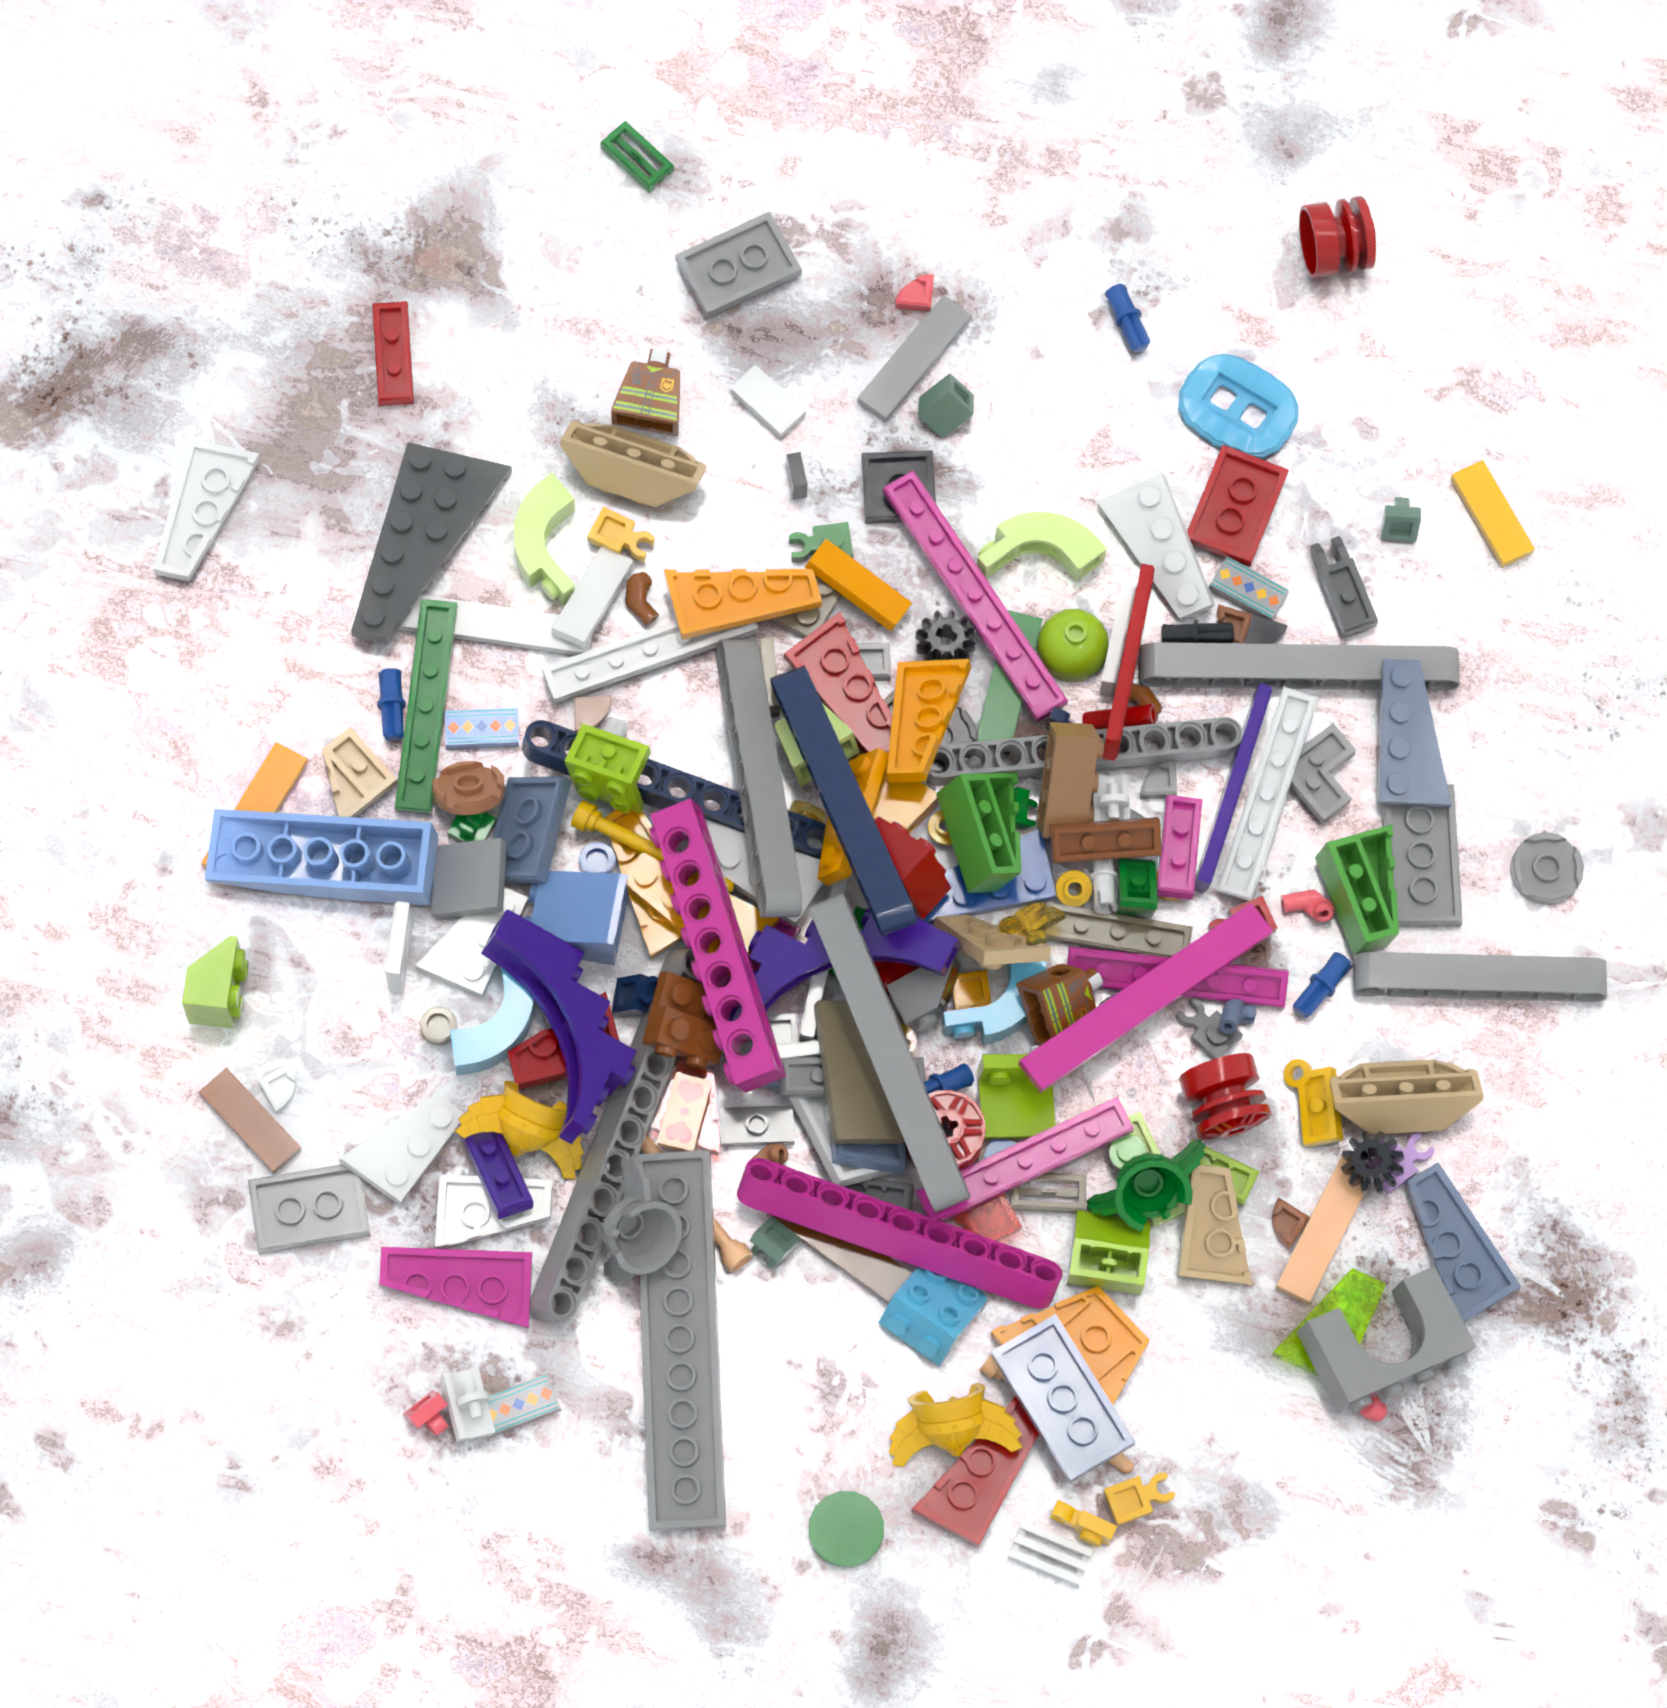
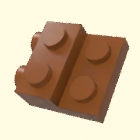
[642,971,722,1070]

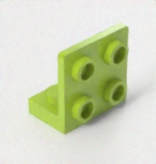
[565,723,651,814]
[977,1054,1056,1140]

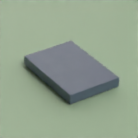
[492,776,572,884]

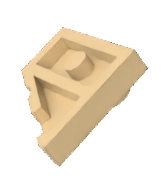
[322,727,398,818]

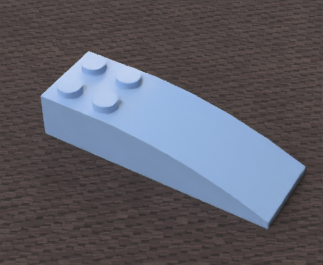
[205,809,438,906]

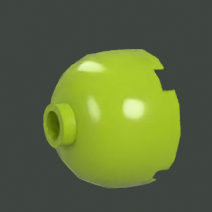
[1037,609,1109,682]

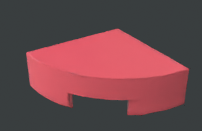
[895,274,934,312]

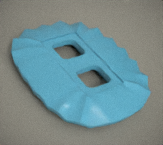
[1178,354,1299,460]

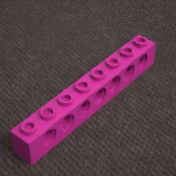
[650,798,787,1093]

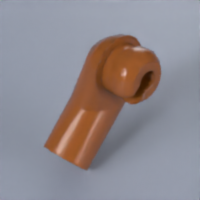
[625,572,659,626]
[1129,683,1162,721]

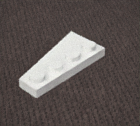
[153,438,260,582]
[1097,473,1215,620]
[677,819,824,927]

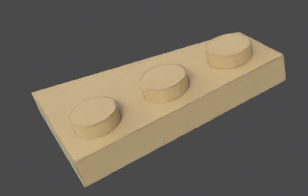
[934,914,1051,969]
[1177,1164,1253,1285]

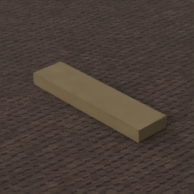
[1042,902,1193,957]

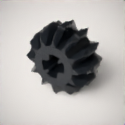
[915,610,976,661]
[1341,1131,1405,1194]

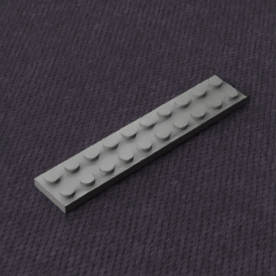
[635,1150,727,1531]

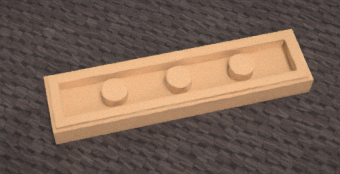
[1275,1156,1364,1305]

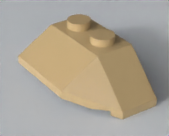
[560,421,707,507]
[1330,1059,1484,1135]

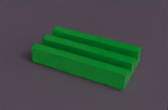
[600,121,674,193]

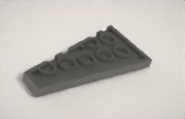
[351,442,512,644]

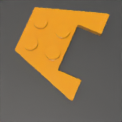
[991,1286,1150,1406]

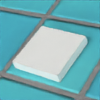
[385,901,413,995]

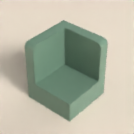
[918,373,974,437]

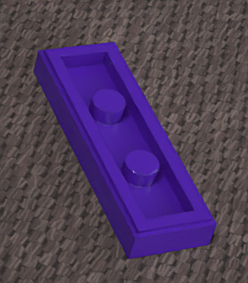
[458,1124,534,1220]

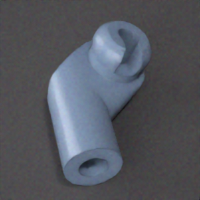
[1219,999,1256,1034]

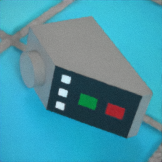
[886,957,961,1032]

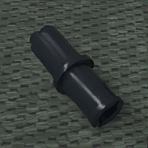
[1161,620,1234,643]

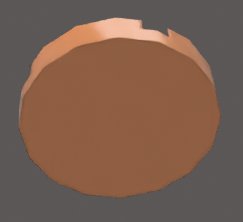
[432,761,506,815]

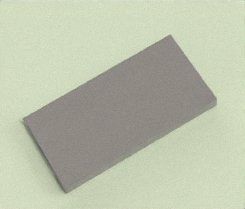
[1381,784,1463,928]

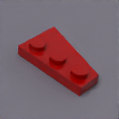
[507,992,620,1090]

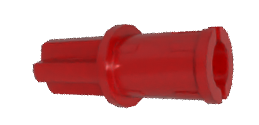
[1082,703,1156,730]

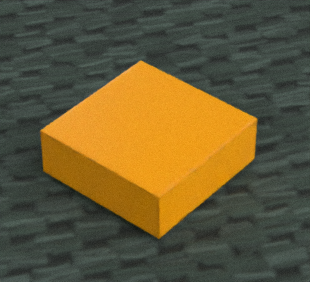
[952,970,991,1010]

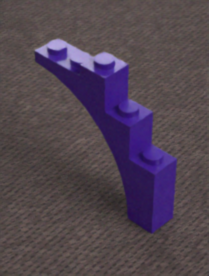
[730,908,962,1021]
[481,909,637,1144]

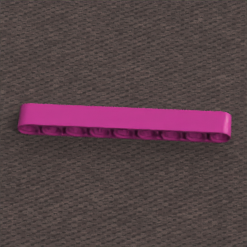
[737,1158,1063,1309]

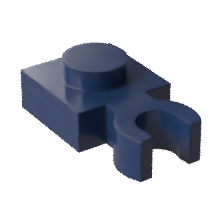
[612,974,659,1017]

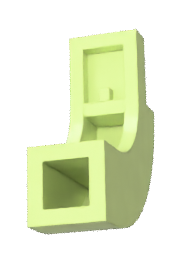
[514,473,575,606]
[977,512,1107,582]

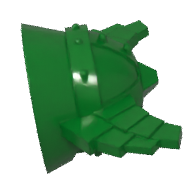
[1086,1139,1205,1232]

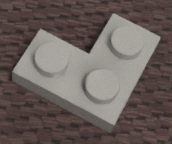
[1290,723,1356,824]

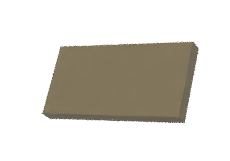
[814,1000,905,1144]

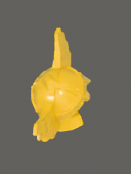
[455,1081,584,1179]
[888,1383,1023,1467]

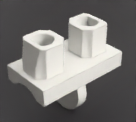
[1091,774,1130,822]
[440,1367,495,1442]

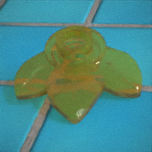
[997,902,1066,946]

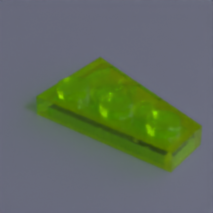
[1272,1268,1386,1377]

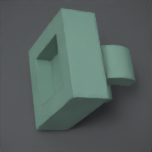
[1380,497,1421,542]
[749,1216,801,1268]

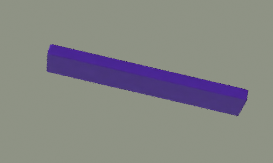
[1194,683,1273,894]

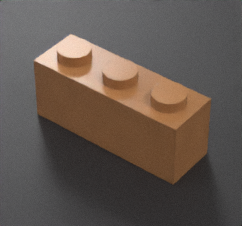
[1036,722,1104,838]

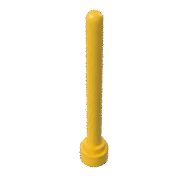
[571,800,734,893]

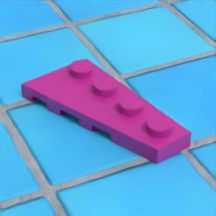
[379,1247,532,1329]

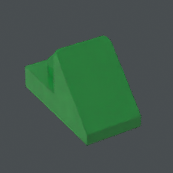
[1116,858,1158,918]

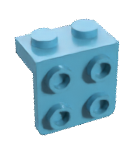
[878,1267,987,1366]

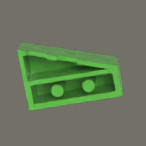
[936,773,1021,893]
[1315,824,1399,957]

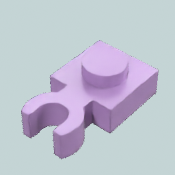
[1366,1132,1435,1195]

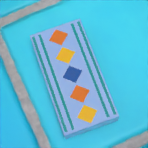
[445,708,519,749]

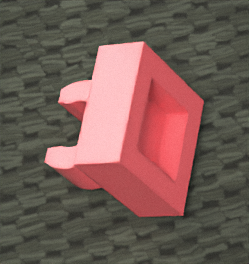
[403,1390,449,1436]

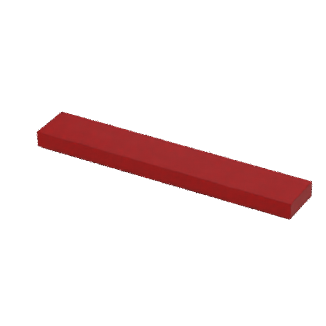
[1102,563,1155,761]

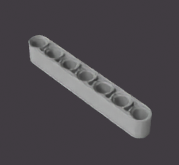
[1354,952,1607,1002]

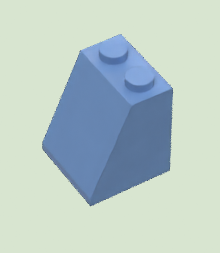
[525,871,628,966]

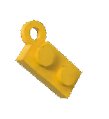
[1283,1059,1343,1147]

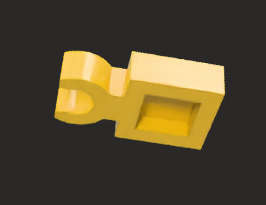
[587,506,655,562]
[1103,1473,1175,1527]
[1050,1500,1117,1547]

